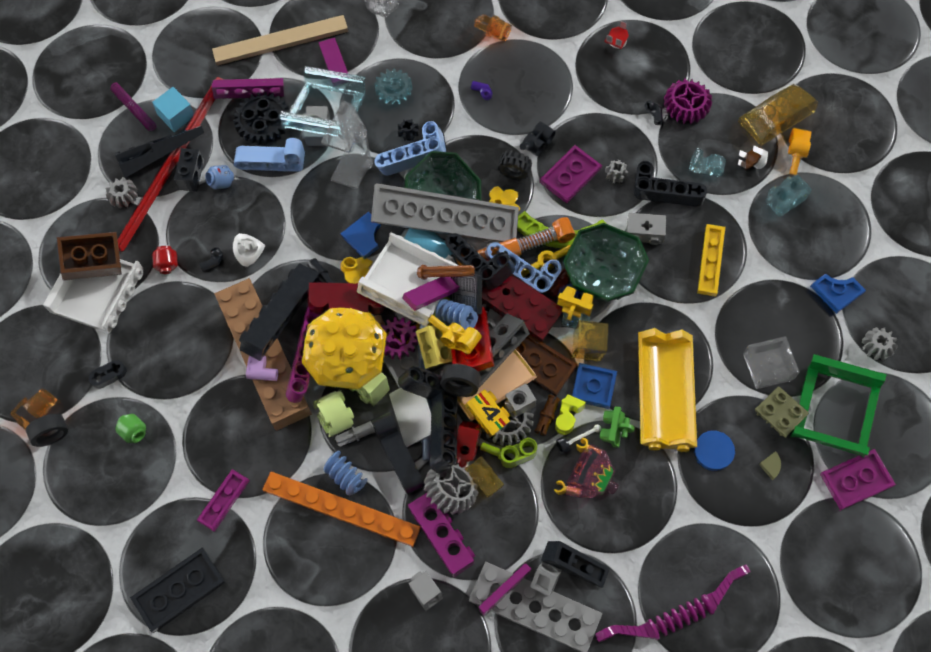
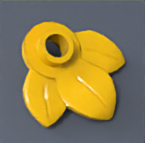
[489,186,520,211]
[340,257,373,283]

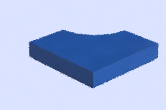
[341,212,381,259]
[810,274,866,314]

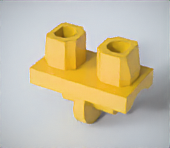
[557,286,593,321]

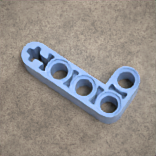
[374,121,446,176]
[234,138,305,171]
[485,242,562,293]

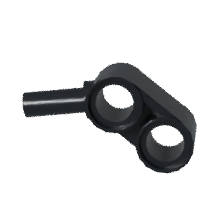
[520,121,556,156]

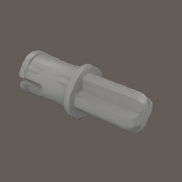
[335,421,375,447]

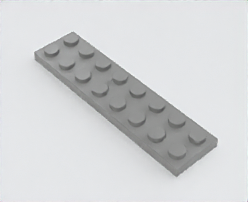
[371,183,519,242]

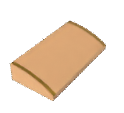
[457,349,537,421]

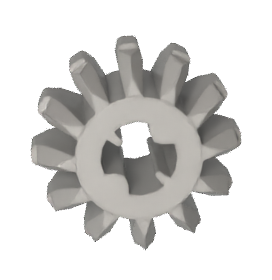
[105,177,138,209]
[862,327,898,361]

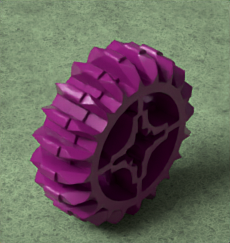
[664,78,712,124]

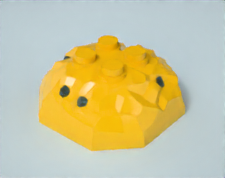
[302,308,387,390]

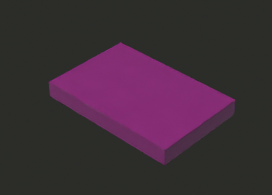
[539,145,602,204]
[820,449,896,511]

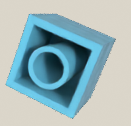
[152,87,194,132]

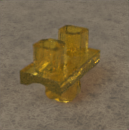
[465,456,504,498]

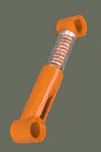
[456,217,576,266]

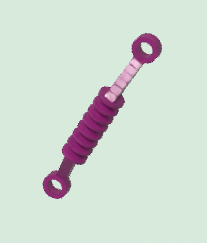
[595,564,751,642]

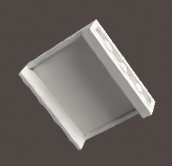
[357,233,459,327]
[43,259,144,333]

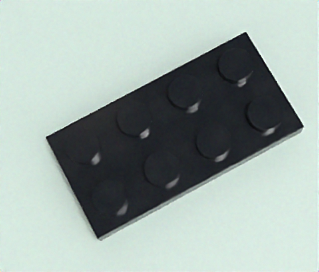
[130,547,226,633]

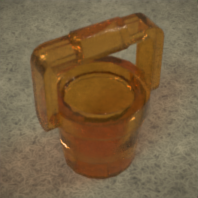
[474,14,512,41]
[11,388,57,430]

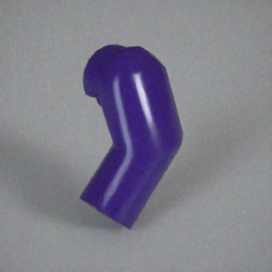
[471,81,493,100]

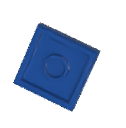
[572,363,617,409]

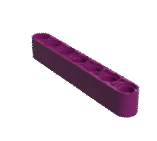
[286,282,325,403]

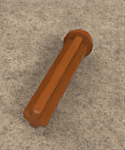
[417,265,475,280]

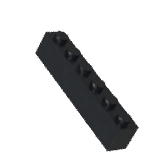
[239,263,319,361]

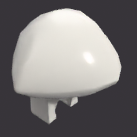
[233,233,265,267]

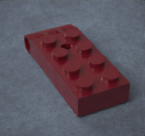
[482,259,563,342]

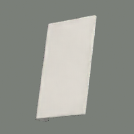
[389,388,431,447]

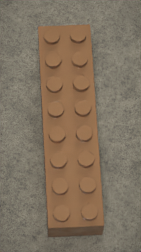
[214,278,312,431]

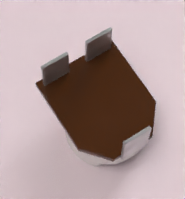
[738,146,768,170]

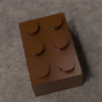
[57,232,122,281]

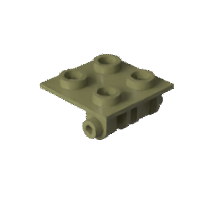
[755,386,809,438]

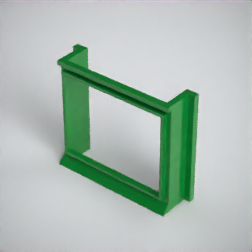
[791,354,887,458]

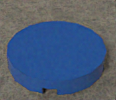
[694,431,735,471]

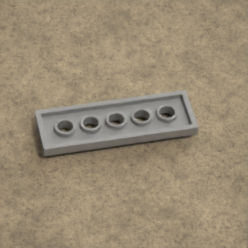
[469,561,602,652]

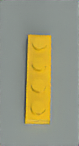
[697,224,725,297]

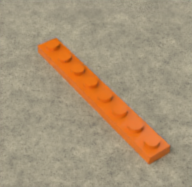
[263,472,421,547]

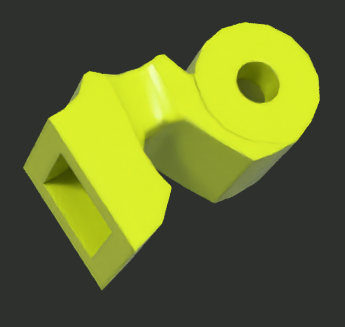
[555,394,586,435]

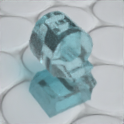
[689,147,726,177]

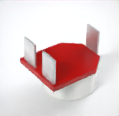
[604,21,629,49]

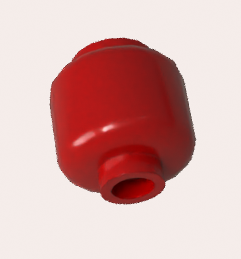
[152,246,178,275]

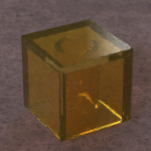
[572,320,608,361]

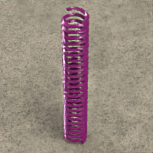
[110,82,157,131]

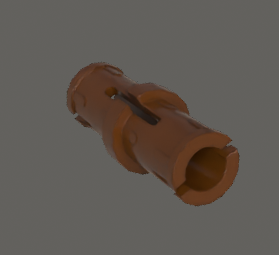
[534,395,560,436]

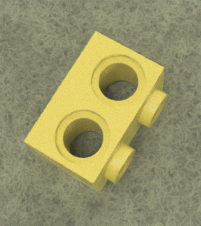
[416,323,452,369]

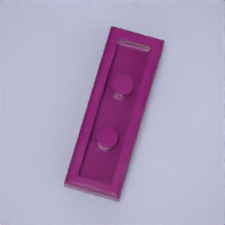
[319,37,350,86]
[402,277,459,311]
[197,469,250,532]
[479,564,531,616]

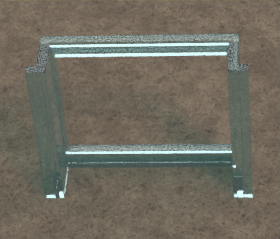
[279,66,366,141]

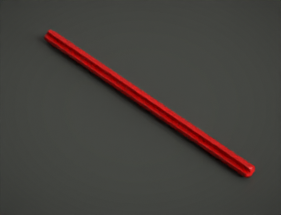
[118,77,224,251]

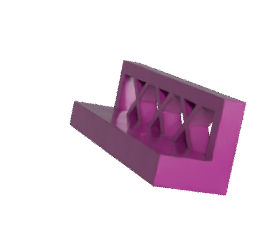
[212,78,284,99]

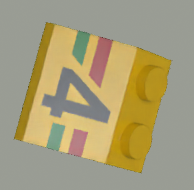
[465,389,510,437]

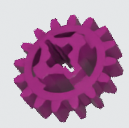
[376,317,418,360]

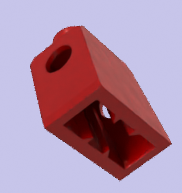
[457,420,482,470]

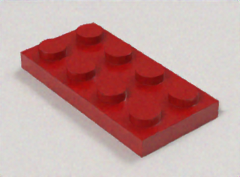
[448,307,494,371]

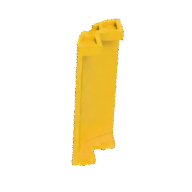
[638,328,697,452]

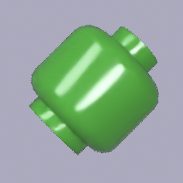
[115,414,146,443]

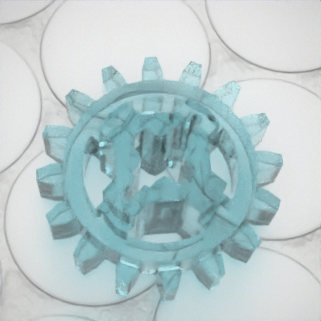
[374,68,413,104]

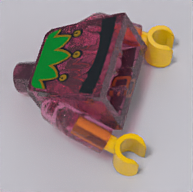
[554,438,619,498]

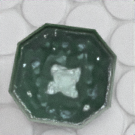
[405,151,481,201]
[563,223,649,302]

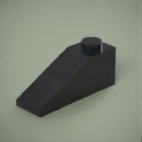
[541,541,610,588]

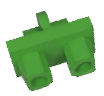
[600,406,635,448]

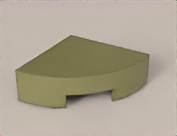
[759,451,781,480]

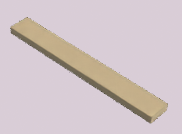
[212,15,348,66]

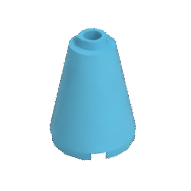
[404,228,452,259]

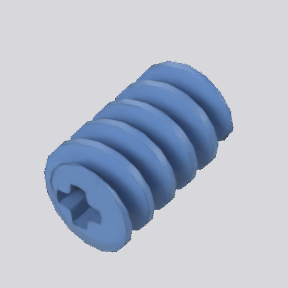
[435,299,478,330]
[323,451,368,496]

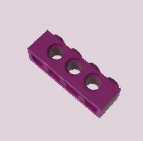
[408,492,475,578]

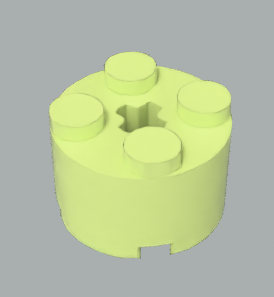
[313,391,354,437]

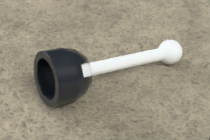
[556,425,601,454]

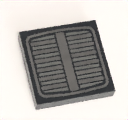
[451,274,482,315]

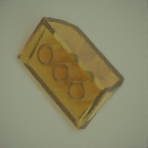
[738,84,818,146]

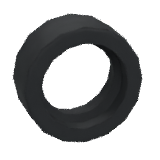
[440,364,481,397]
[25,414,69,447]

